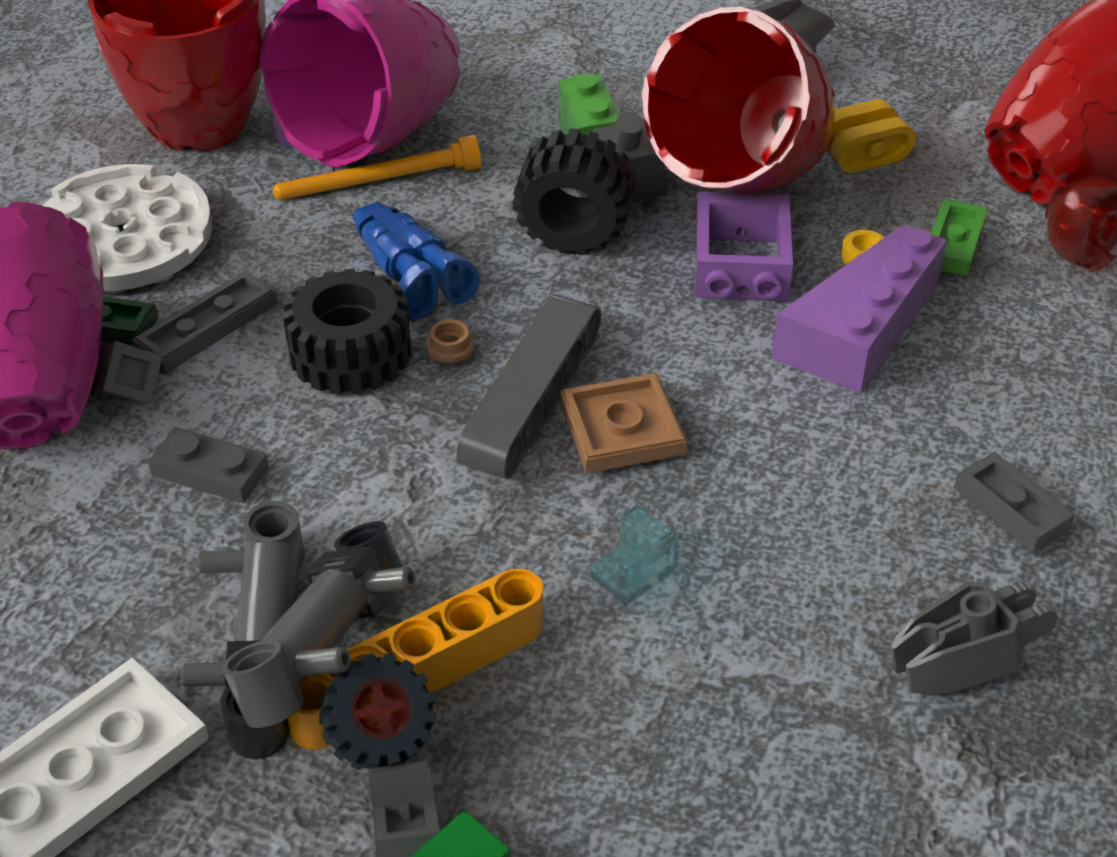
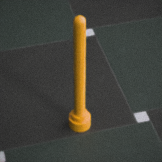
[272,134,482,200]

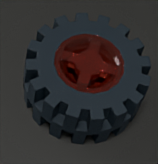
[319,653,437,770]

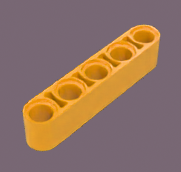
[287,569,544,750]

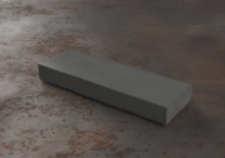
[132,270,278,374]

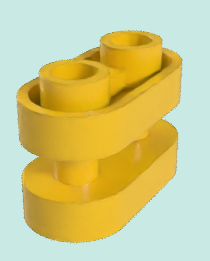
[827,99,916,173]

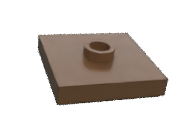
[560,373,687,473]

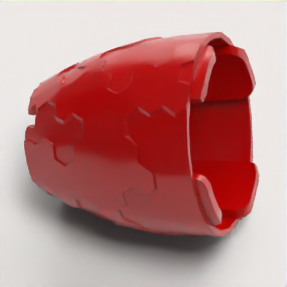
[88,0,266,151]
[984,0,1117,205]
[641,7,835,194]

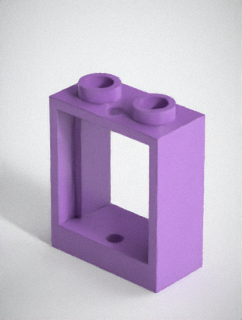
[695,192,793,301]

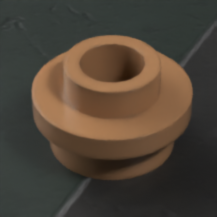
[426,319,475,364]

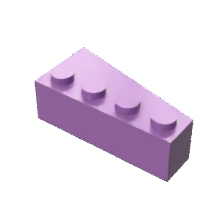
[772,225,947,393]

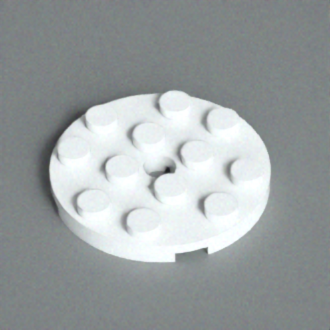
[42,164,212,295]

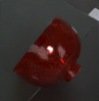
[1045,176,1117,272]

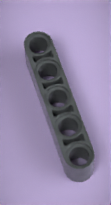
[456,295,602,479]

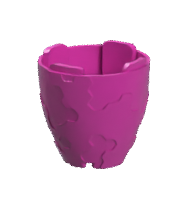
[259,0,460,167]
[0,201,104,450]

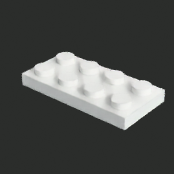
[0,658,209,857]

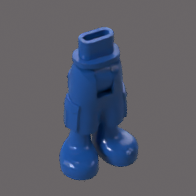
[353,202,480,319]

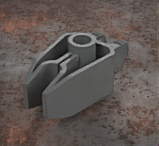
[890,581,1059,694]

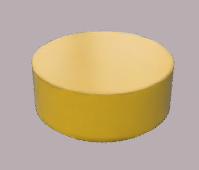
[841,230,885,265]

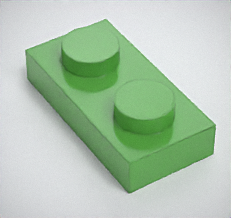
[931,198,988,276]

